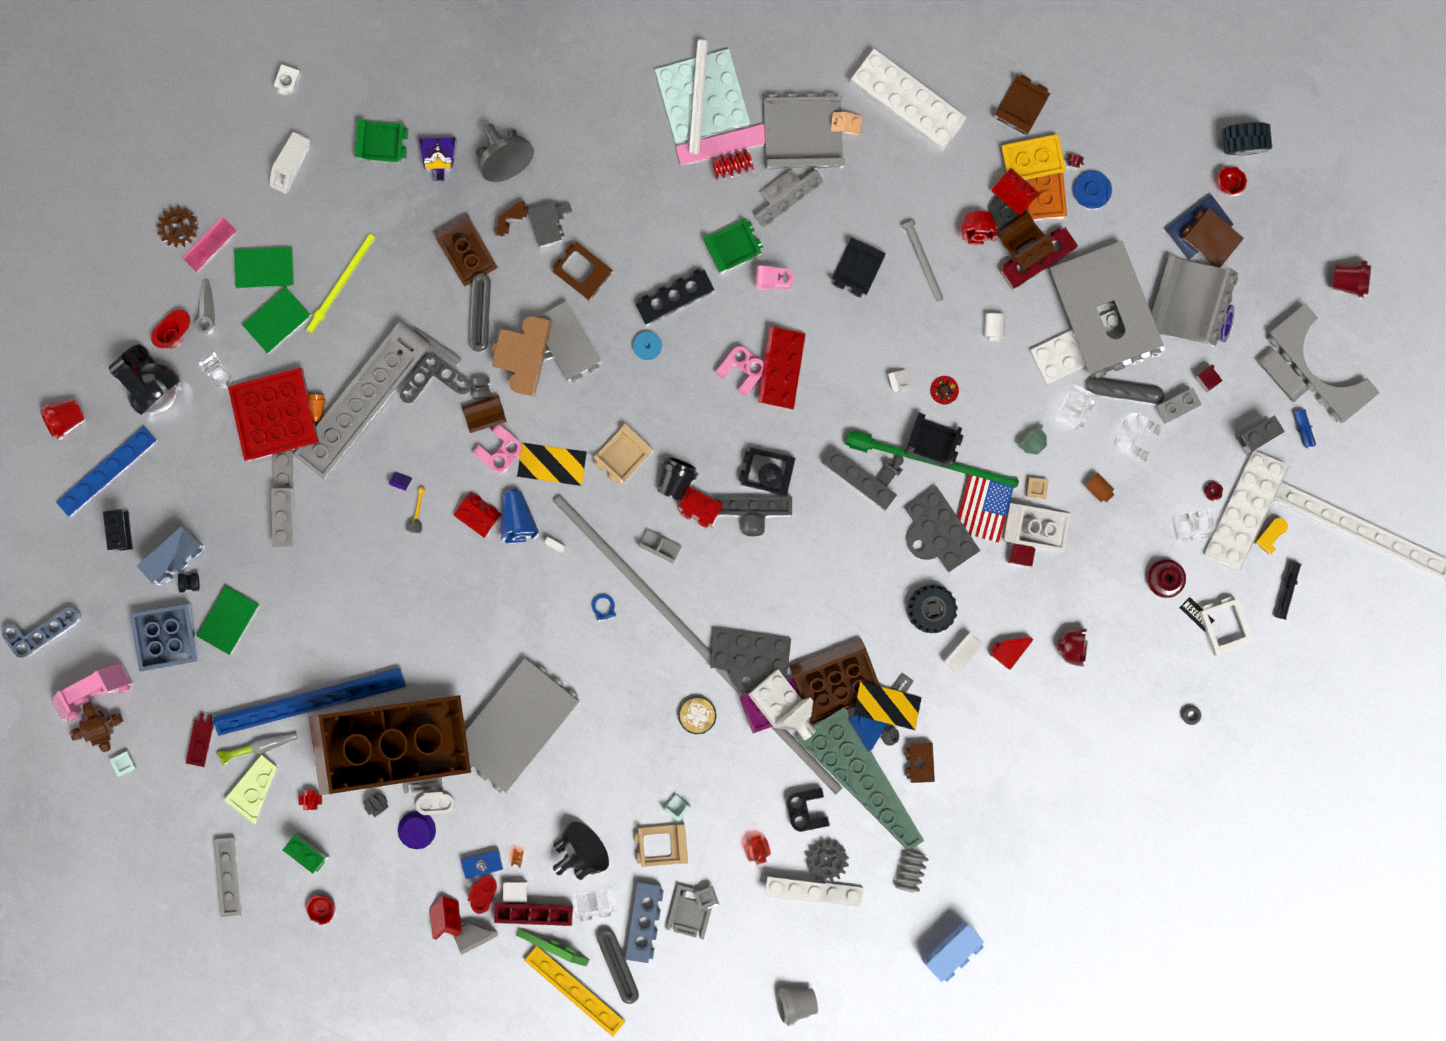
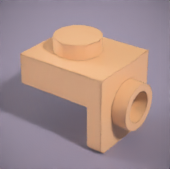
[831,112,863,135]

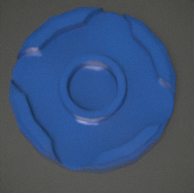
[1073,171,1112,210]

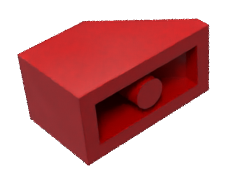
[990,637,1034,670]

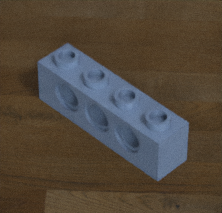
[625,881,664,963]

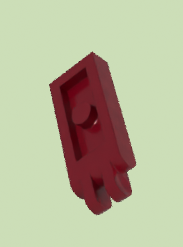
[186,713,214,767]

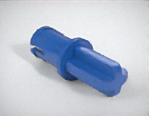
[1294,409,1316,448]

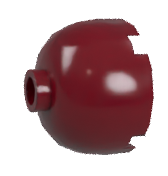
[1058,628,1088,667]

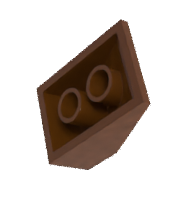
[434,213,498,287]

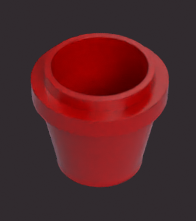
[40,398,85,440]

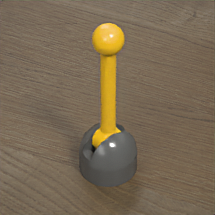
[406,487,425,534]

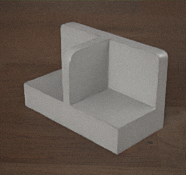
[638,530,682,564]

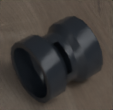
[178,572,200,593]

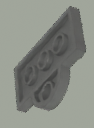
[905,487,981,573]
[710,630,791,693]

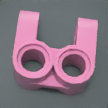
[755,266,794,290]
[715,346,764,396]
[472,424,522,473]

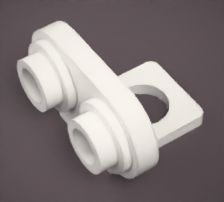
[416,791,455,815]

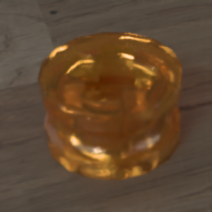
[511,849,524,868]

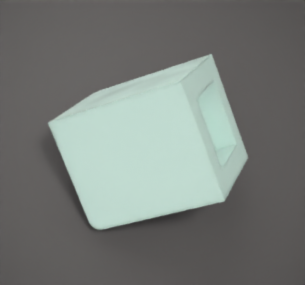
[664,794,691,822]

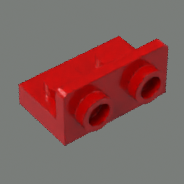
[991,168,1039,215]

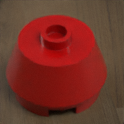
[960,211,998,245]

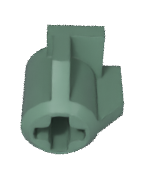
[1018,424,1047,455]

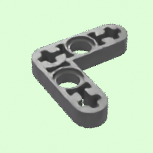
[400,355,472,404]

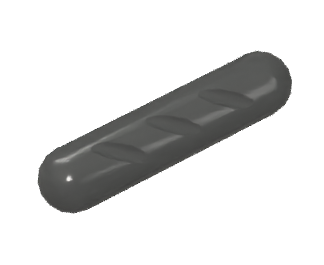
[469,273,491,352]
[1086,377,1164,405]
[597,929,639,1004]

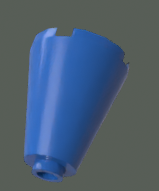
[501,488,539,544]

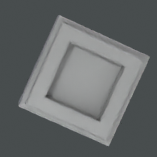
[694,886,720,912]

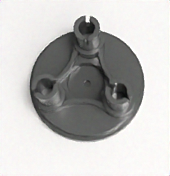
[476,124,534,182]

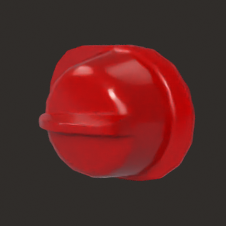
[151,309,190,349]

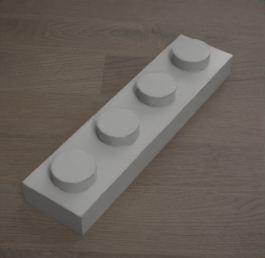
[214,837,241,917]

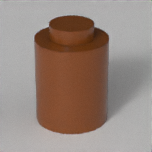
[1085,473,1114,503]

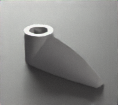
[195,280,215,335]

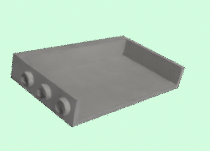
[465,658,580,793]

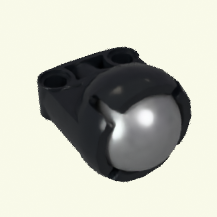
[109,344,181,416]

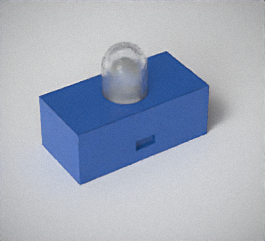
[461,850,504,879]

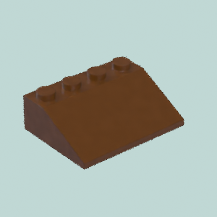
[789,638,880,724]

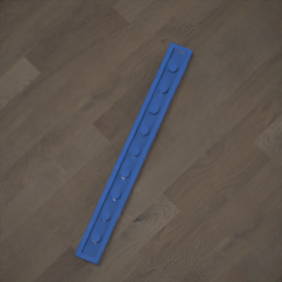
[213,668,406,736]

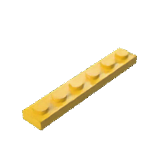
[524,946,626,1037]

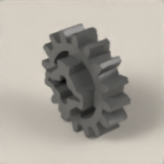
[807,840,849,883]

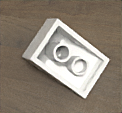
[1004,503,1071,552]

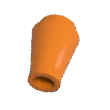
[309,393,326,421]

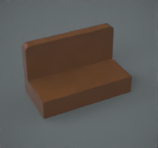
[462,395,506,433]

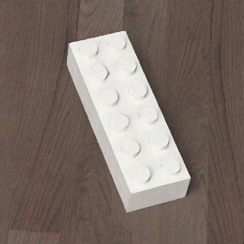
[850,49,967,151]

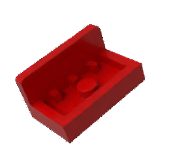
[678,487,724,528]
[453,492,502,538]

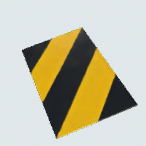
[517,443,587,486]
[854,681,922,731]

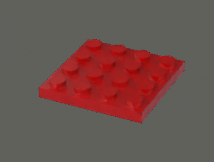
[228,368,319,462]

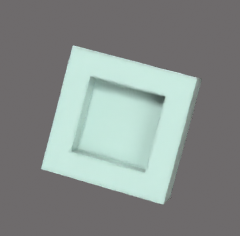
[110,751,136,777]

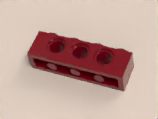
[1000,227,1078,291]
[494,902,574,926]

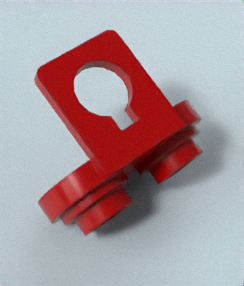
[467,876,497,914]

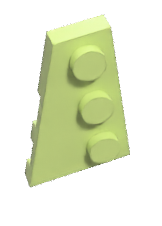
[224,754,276,824]

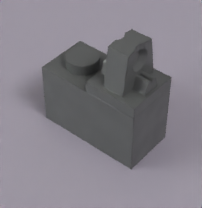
[528,202,573,249]

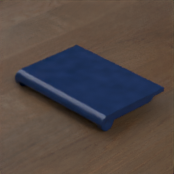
[1165,193,1234,260]

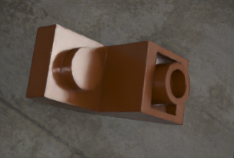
[496,200,528,239]

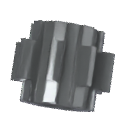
[363,792,388,818]

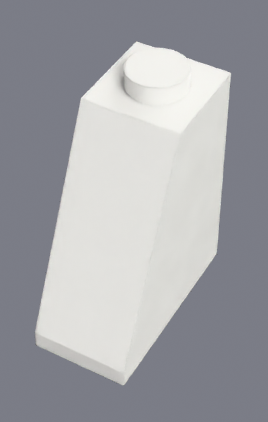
[269,132,310,194]

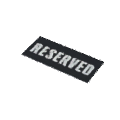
[1179,597,1215,632]

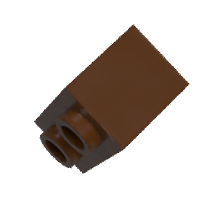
[905,743,935,783]

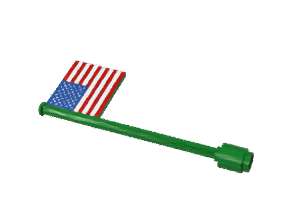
[845,430,1019,543]

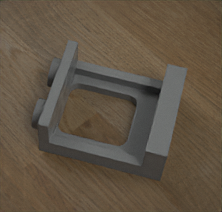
[1236,415,1285,455]

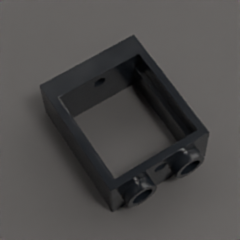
[739,447,796,496]

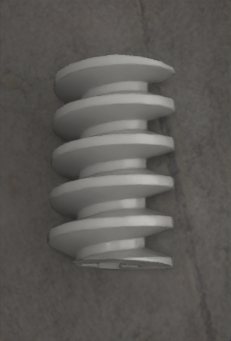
[895,851,929,893]

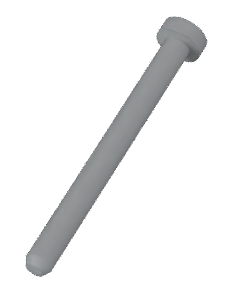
[902,220,943,302]

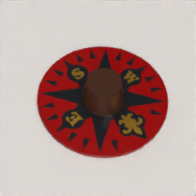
[930,376,959,405]

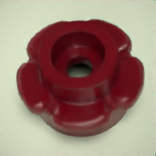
[1066,154,1084,168]
[1204,482,1223,501]

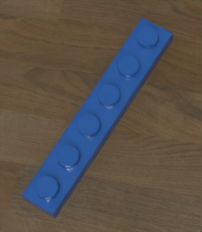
[56,426,157,517]

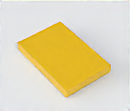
[1001,134,1066,180]

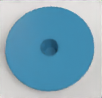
[633,331,662,360]

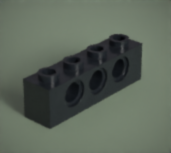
[635,269,715,326]

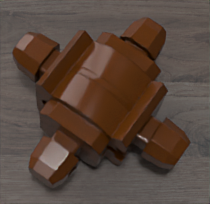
[70,702,124,752]

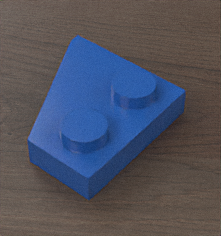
[849,715,887,751]

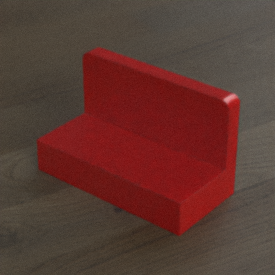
[430,896,462,940]

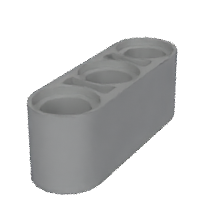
[1257,348,1309,402]

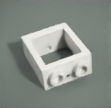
[1199,596,1253,656]

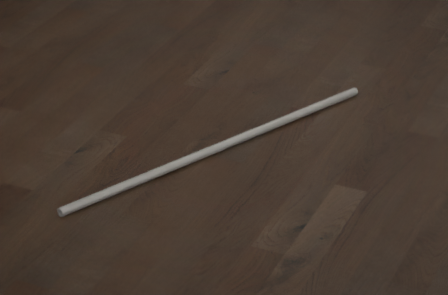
[554,495,842,795]

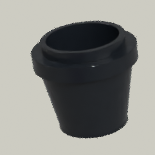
[657,457,699,500]

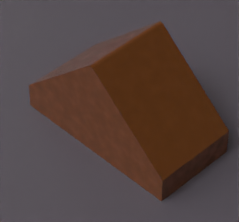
[309,695,471,795]

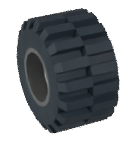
[1222,122,1272,156]
[907,585,958,633]

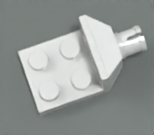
[748,670,816,740]

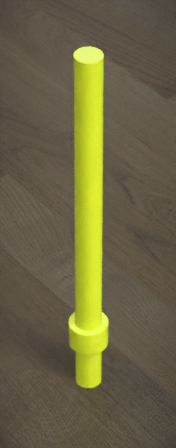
[306,233,376,334]

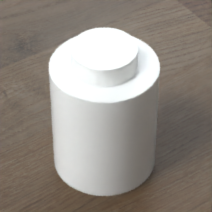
[985,313,1005,342]

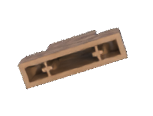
[492,316,553,396]

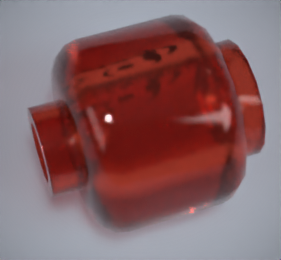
[744,835,771,865]

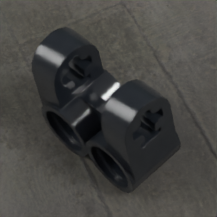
[787,788,830,832]

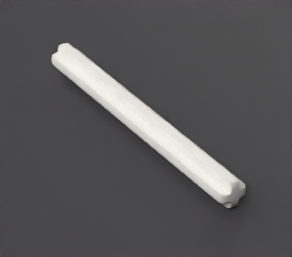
[689,39,708,154]

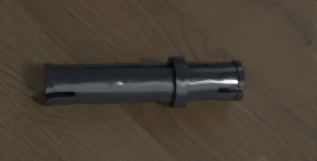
[1274,561,1302,620]

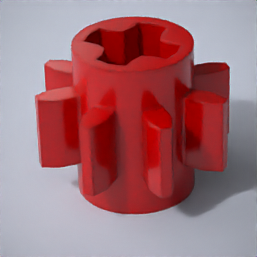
[298,790,322,810]

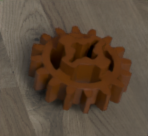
[156,206,199,249]

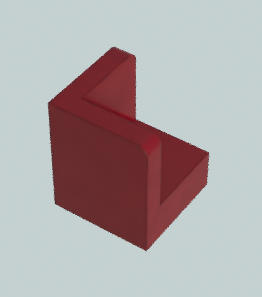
[1195,364,1223,393]
[1008,544,1036,567]

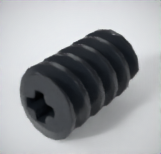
[758,463,783,488]

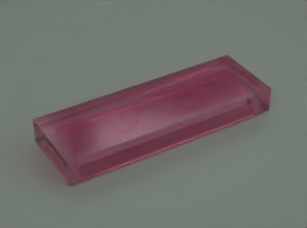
[182,217,237,272]

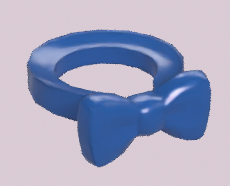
[592,594,616,621]

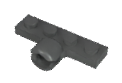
[715,496,792,537]

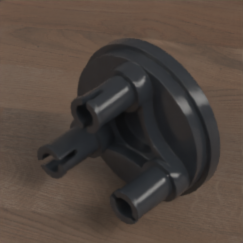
[553,822,609,880]

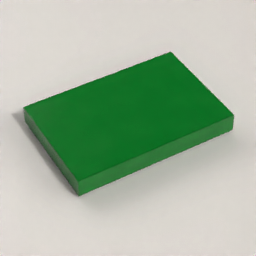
[234,247,294,289]
[242,287,311,354]
[196,586,259,655]

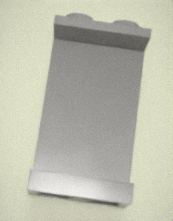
[539,301,601,383]

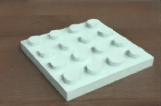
[655,49,750,144]

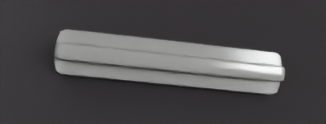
[413,328,461,367]

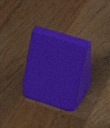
[389,472,412,491]

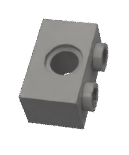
[1157,388,1202,424]

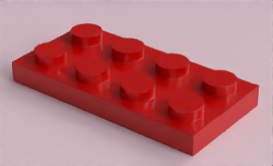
[758,327,806,410]

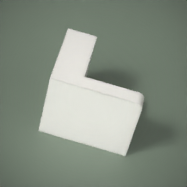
[503,882,528,902]

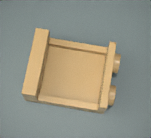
[593,424,653,484]

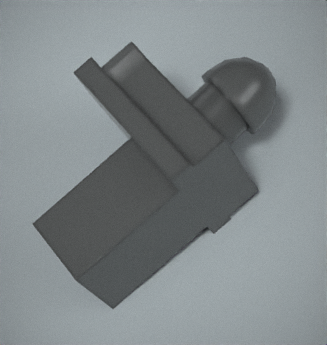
[878,456,904,487]

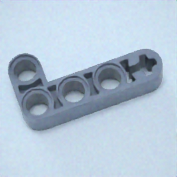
[2,607,81,658]

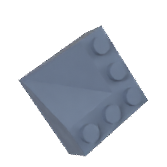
[137,527,203,585]
[130,604,197,671]

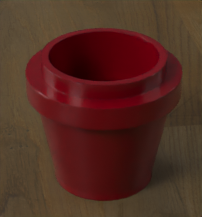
[1333,260,1371,299]
[1147,559,1186,598]

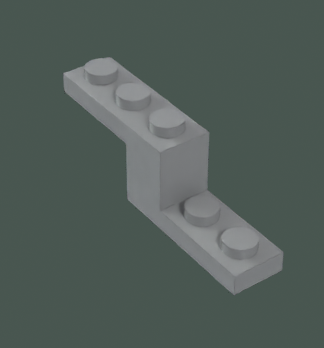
[271,451,294,547]

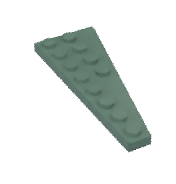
[795,707,924,851]

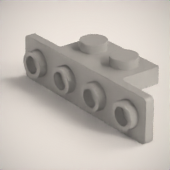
[755,169,823,227]

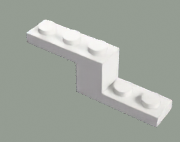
[765,876,864,907]

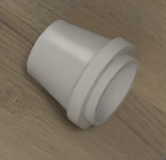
[777,987,818,1027]

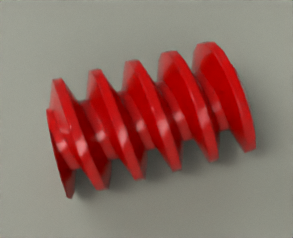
[713,149,754,181]

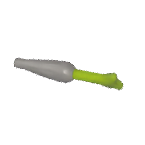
[217,732,298,766]

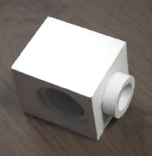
[274,64,301,96]

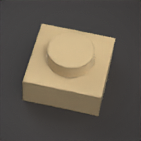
[1027,477,1049,499]

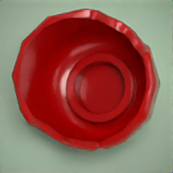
[1217,166,1247,196]
[306,894,336,925]

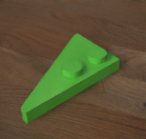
[516,928,590,967]

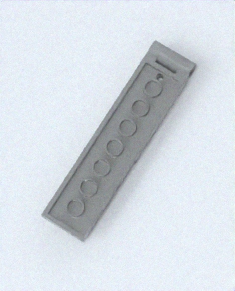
[294,321,431,479]

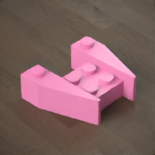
[51,663,133,722]

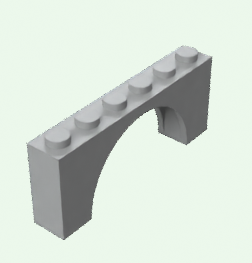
[1268,303,1380,423]

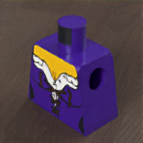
[419,137,457,182]

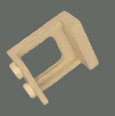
[635,824,688,867]

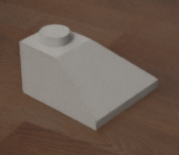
[453,922,499,955]

